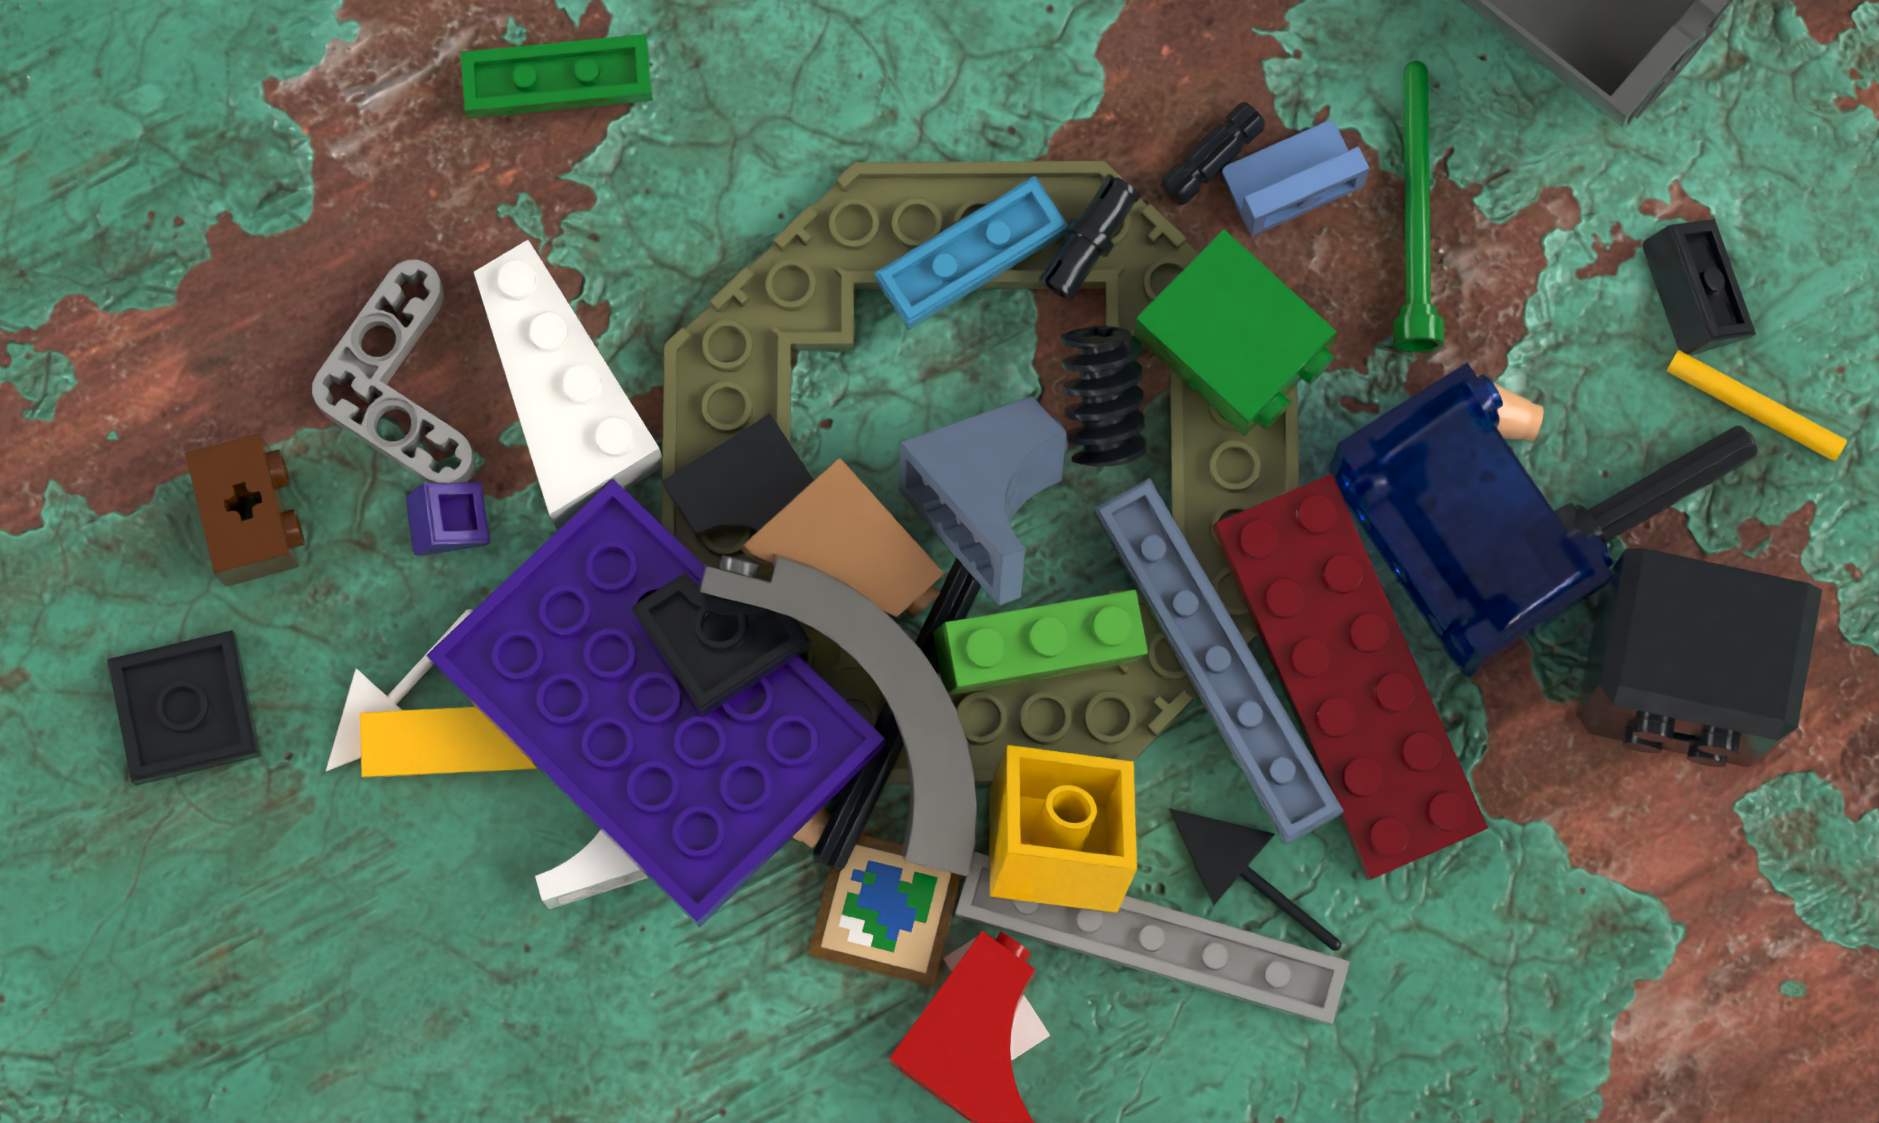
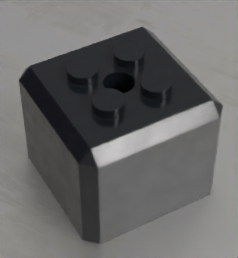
[1576,548,1823,768]

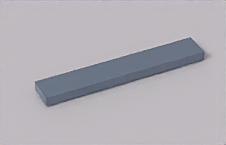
[1093,479,1343,846]

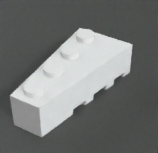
[474,240,663,531]

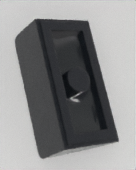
[1643,219,1756,355]

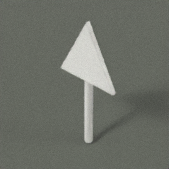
[326,609,473,772]

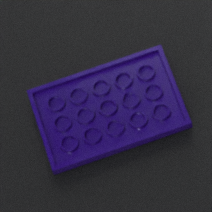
[426,479,886,928]

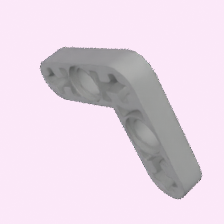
[312,260,476,484]

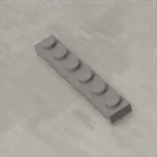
[955,852,1350,1027]

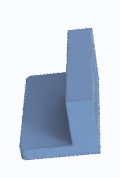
[1222,120,1370,237]

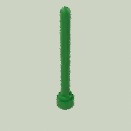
[1393,61,1444,353]

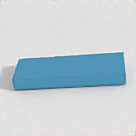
[875,176,1068,330]

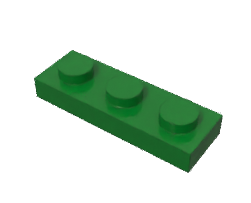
[460,34,653,119]

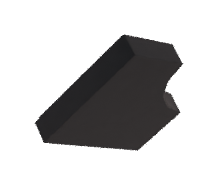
[662,414,814,538]
[630,573,812,717]

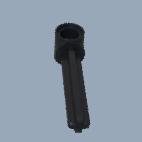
[1523,425,1758,587]

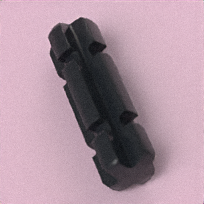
[1161,102,1265,205]

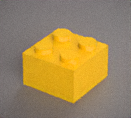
[989,745,1137,913]

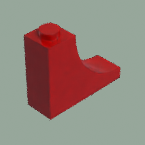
[889,931,1035,1123]

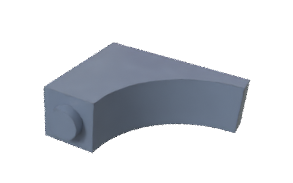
[898,396,1068,605]

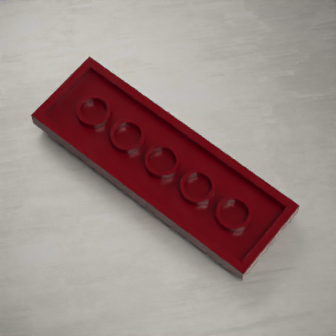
[1212,474,1488,881]

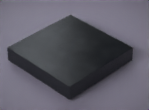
[107,630,261,786]

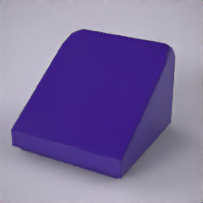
[406,482,490,555]

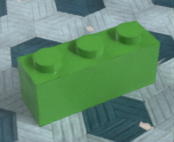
[933,590,1148,695]

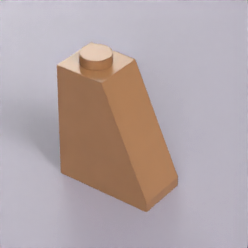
[740,458,945,619]

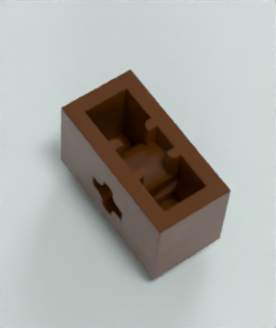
[185,433,305,587]

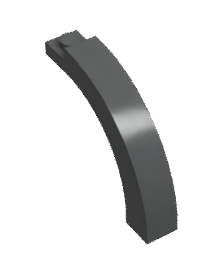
[699,554,977,877]

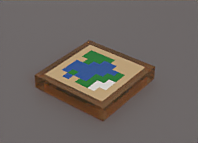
[808,835,963,989]

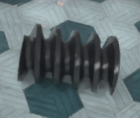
[1060,325,1146,467]

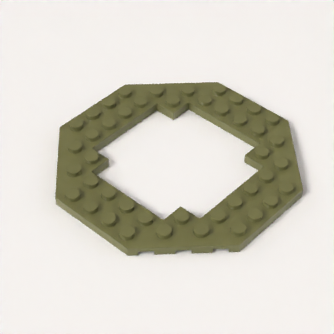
[662,161,1300,785]

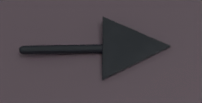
[1169,809,1342,951]

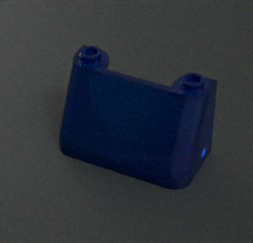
[1329,362,1614,678]

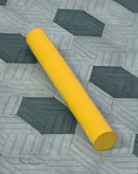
[1666,350,1847,462]

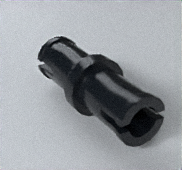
[1039,174,1141,302]

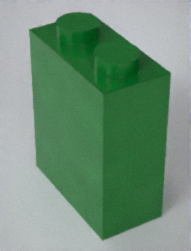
[1134,229,1337,437]

